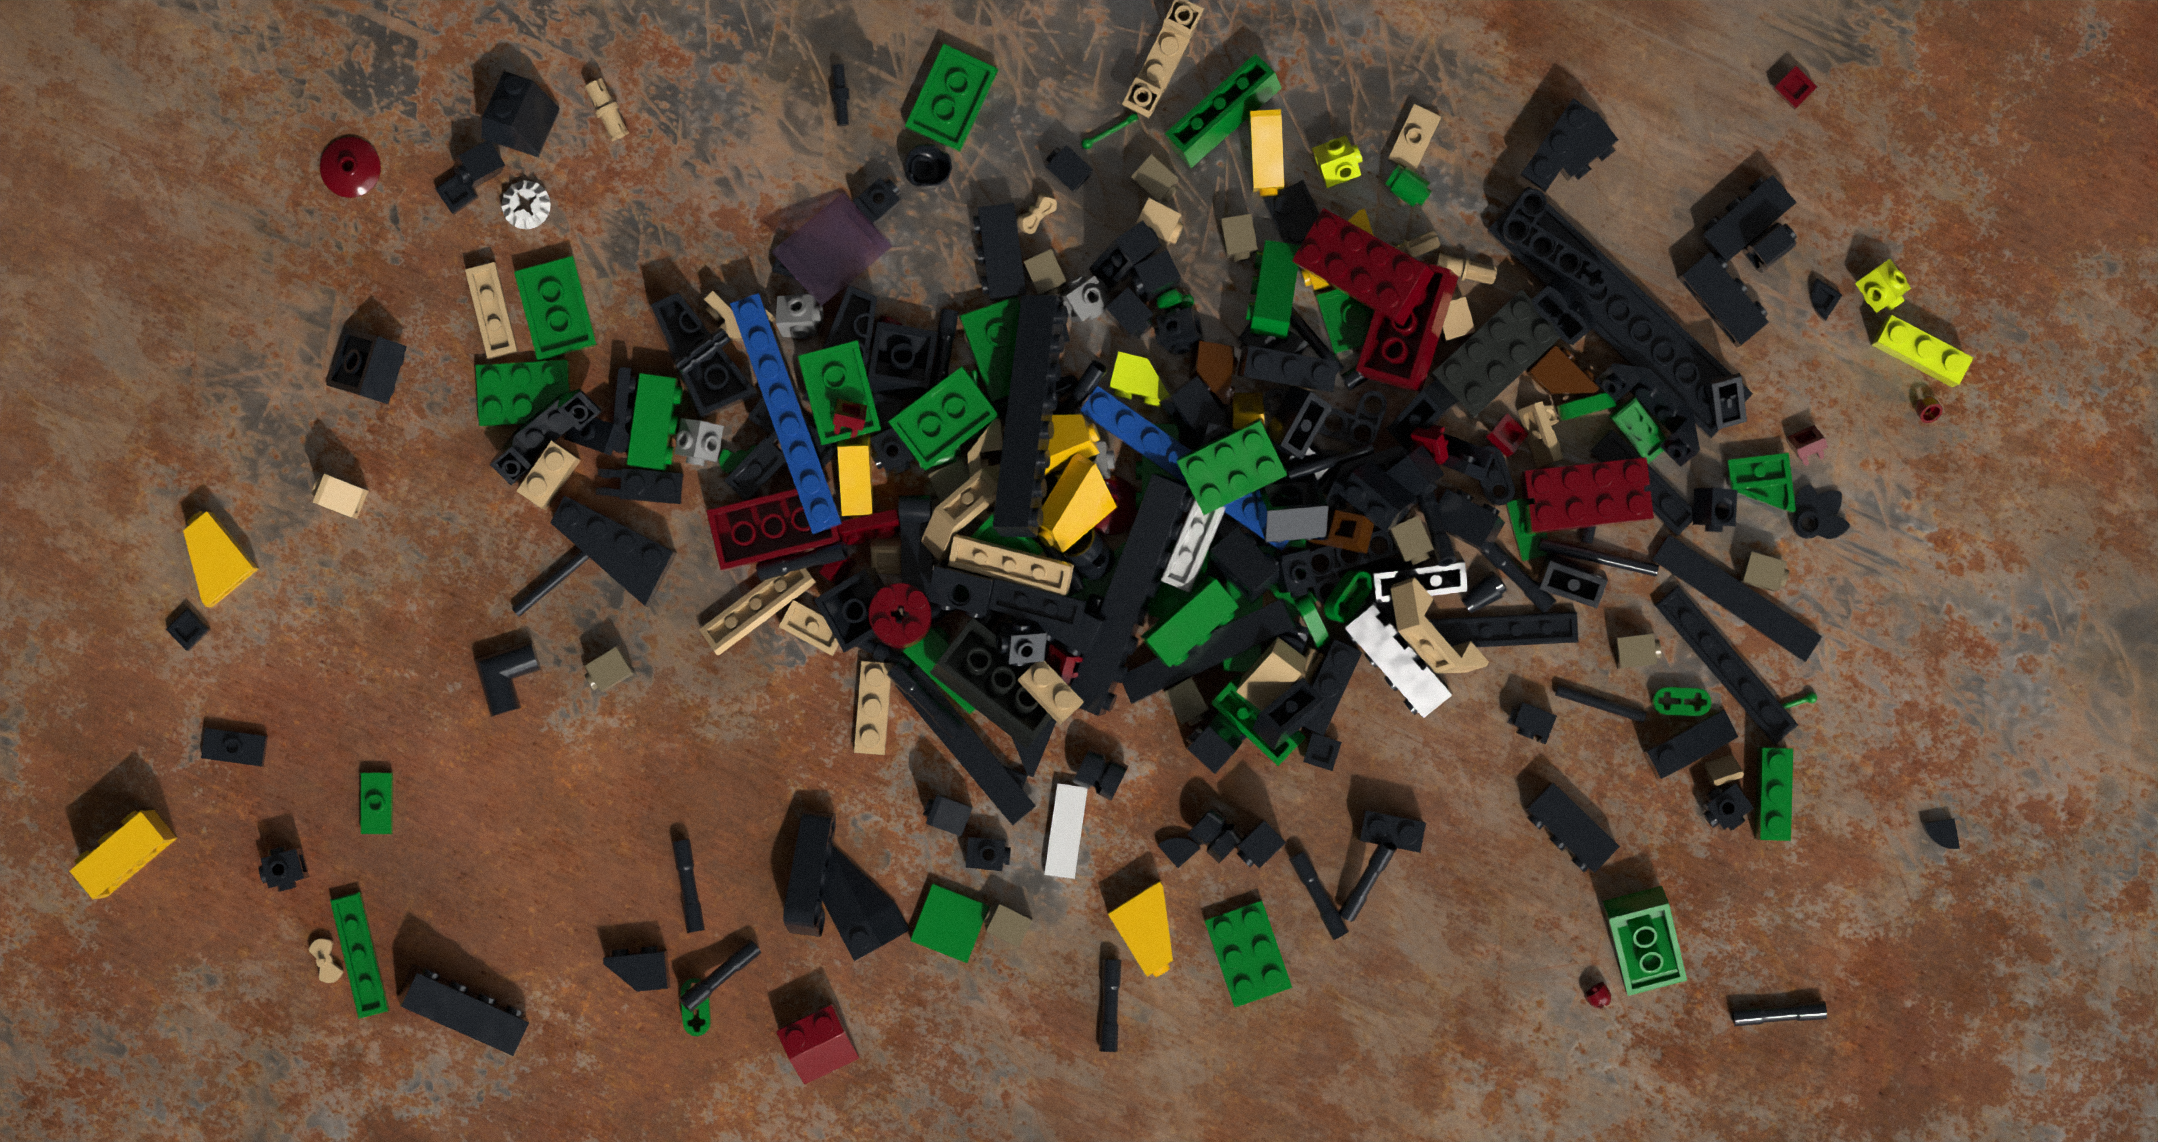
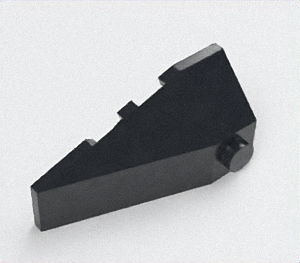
[822,845,910,961]

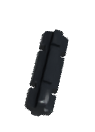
[675,328,730,374]

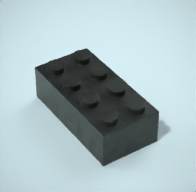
[1430,290,1560,420]
[930,617,1052,749]

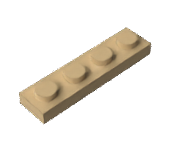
[948,534,1074,596]
[699,568,816,656]

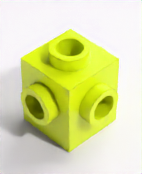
[1312,135,1363,188]
[1855,259,1911,313]

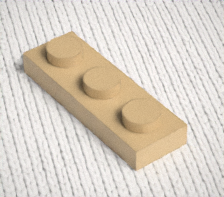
[465,262,518,359]
[854,661,892,755]

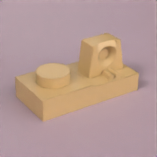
[1517,401,1564,468]

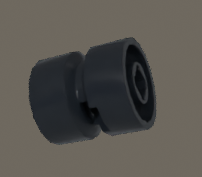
[1063,528,1115,580]
[1073,747,1128,801]
[1188,806,1245,863]

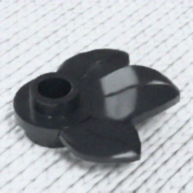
[1792,484,1850,539]

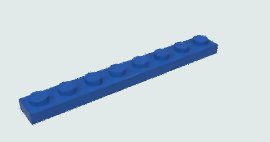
[730,293,842,534]
[1080,386,1289,551]

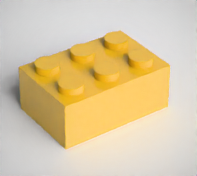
[69,810,177,900]

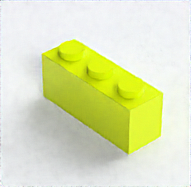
[1871,315,1974,387]

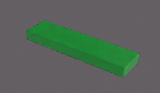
[330,892,390,1019]

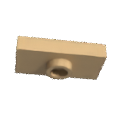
[1388,104,1441,172]

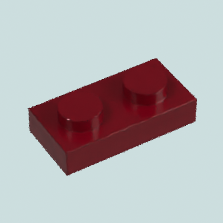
[837,509,901,545]

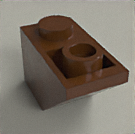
[1189,341,1238,409]
[1527,345,1599,395]
[1308,510,1374,554]

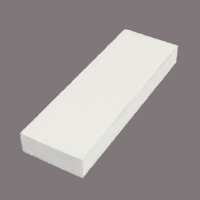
[1161,499,1226,592]
[1044,783,1087,879]

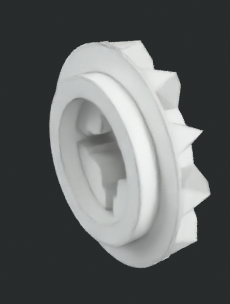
[501,180,551,229]

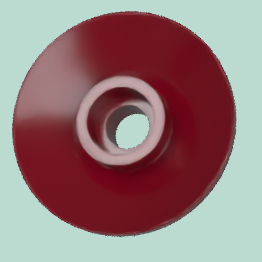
[320,137,381,198]
[1093,475,1138,536]

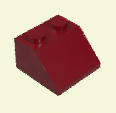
[776,1003,860,1085]

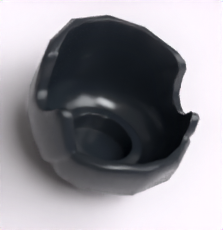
[903,144,952,190]

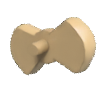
[1018,193,1057,234]
[309,937,343,983]

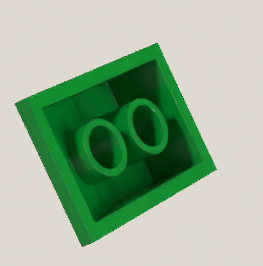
[1603,886,1687,996]

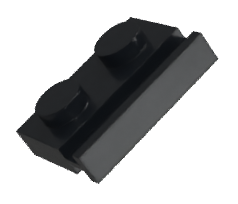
[1263,180,1320,246]

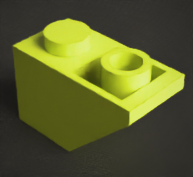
[1109,351,1169,408]

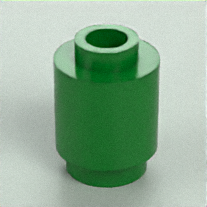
[1385,165,1432,207]

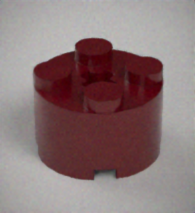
[869,583,932,648]

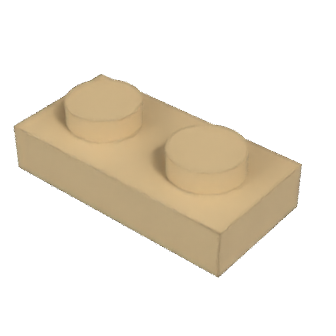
[779,600,839,656]
[1017,661,1084,725]

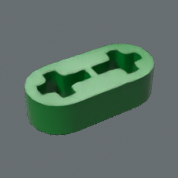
[1557,393,1616,421]
[1324,569,1373,622]
[1294,594,1332,650]
[1651,687,1712,716]
[681,977,712,1037]

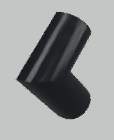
[473,641,542,717]

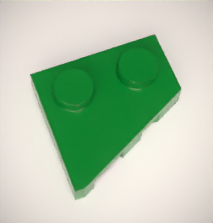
[1726,453,1796,512]

